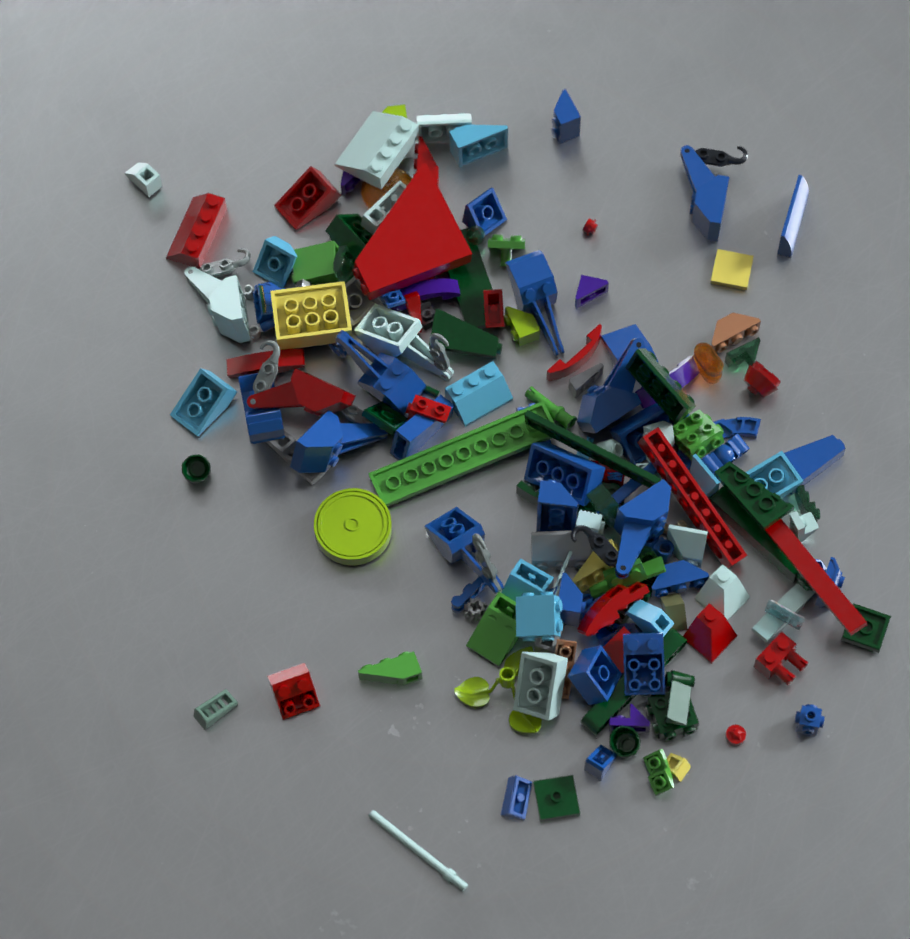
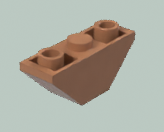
[710,313,761,355]
[555,639,577,699]

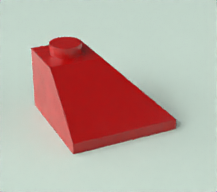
[683,603,738,664]

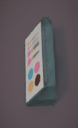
[765,600,806,630]

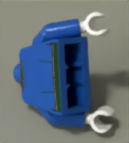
[244,282,284,339]

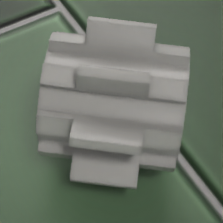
[464,597,487,623]

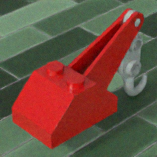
[247,340,356,417]

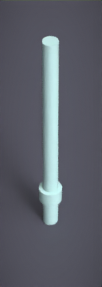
[369,810,468,891]

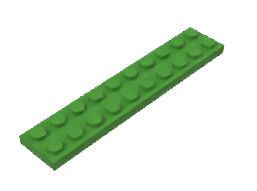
[368,401,554,507]

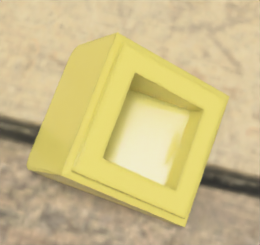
[667,753,691,782]

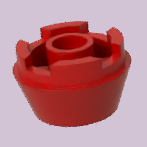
[743,361,781,398]

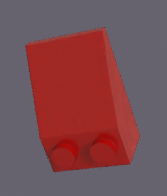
[274,166,341,230]

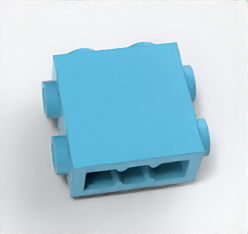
[516,592,563,642]

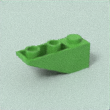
[358,651,422,685]

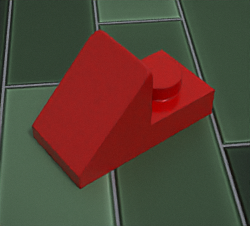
[483,289,504,328]

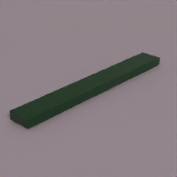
[524,410,661,488]

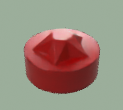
[725,724,746,746]

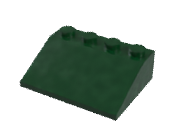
[625,348,696,425]

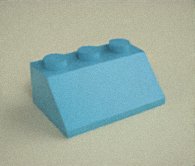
[445,361,513,427]

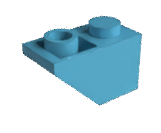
[625,600,674,637]

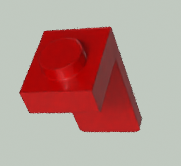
[406,395,451,423]

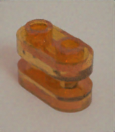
[693,343,724,384]

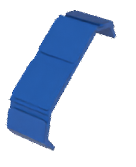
[238,373,285,444]

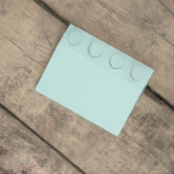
[335,111,419,190]

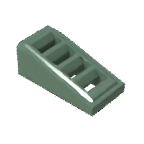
[193,689,238,730]

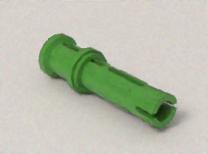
[525,386,577,430]

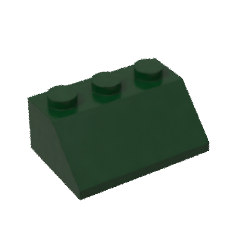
[325,214,373,265]

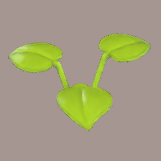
[454,646,542,734]

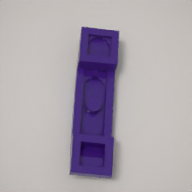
[389,279,461,312]
[635,356,700,408]

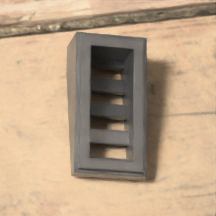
[568,363,604,398]

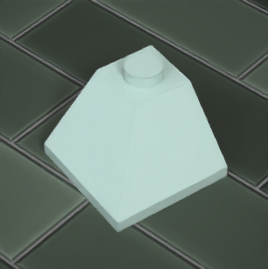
[666,524,708,568]
[695,564,750,620]

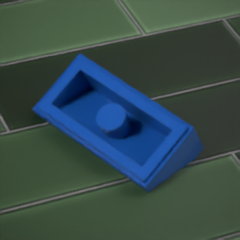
[501,775,533,820]

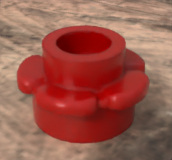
[582,218,598,236]

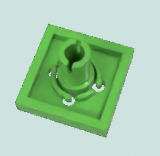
[488,235,525,266]

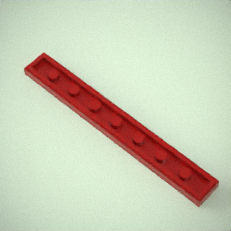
[765,519,867,636]

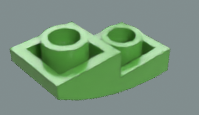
[643,749,674,795]

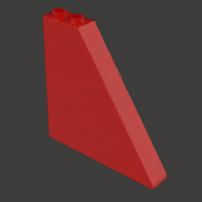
[353,163,472,301]

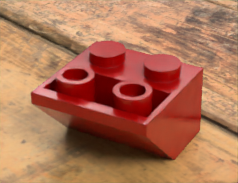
[267,663,320,719]

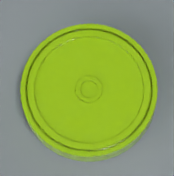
[314,488,392,565]

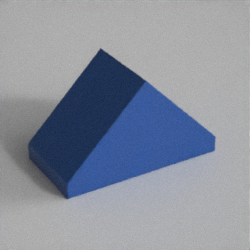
[584,744,617,780]

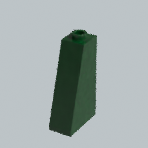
[429,309,502,359]

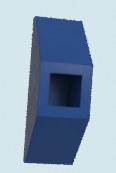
[651,560,709,598]

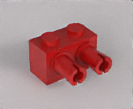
[754,632,809,686]

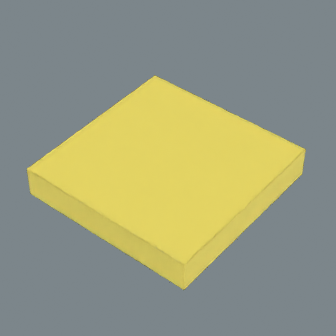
[710,249,754,290]

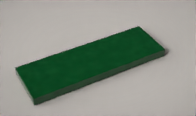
[447,228,493,329]

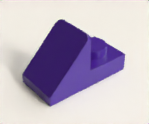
[609,703,650,733]

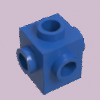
[794,704,825,735]

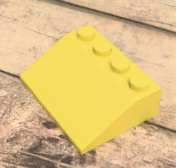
[270,281,353,350]

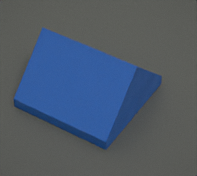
[462,188,507,238]

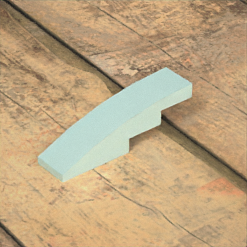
[752,583,816,643]

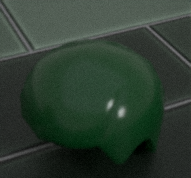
[182,454,211,483]
[609,726,641,758]

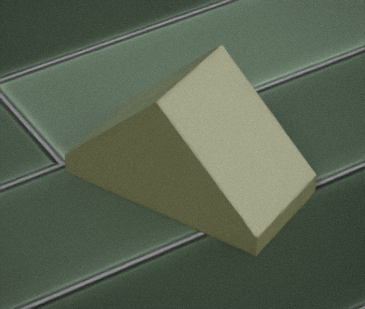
[659,593,687,632]

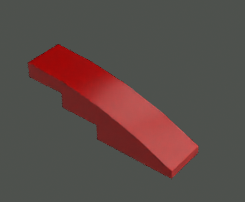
[226,348,305,379]

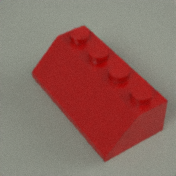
[166,193,227,269]

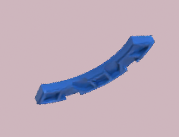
[676,417,761,471]

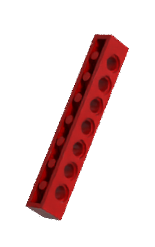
[637,427,747,569]

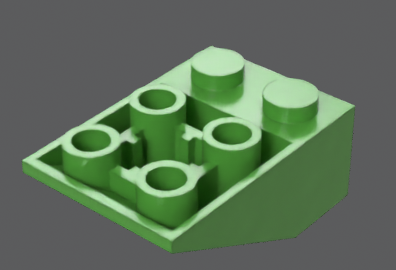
[466,592,519,666]

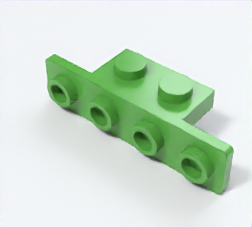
[589,557,666,599]

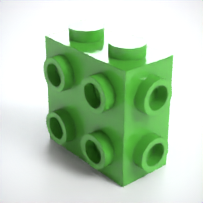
[673,409,724,461]

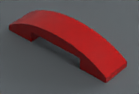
[546,324,602,382]

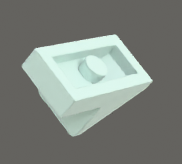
[790,511,819,542]

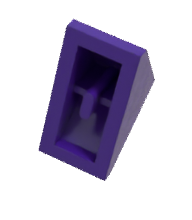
[575,275,609,308]

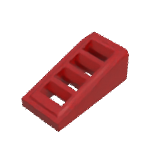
[403,291,422,334]

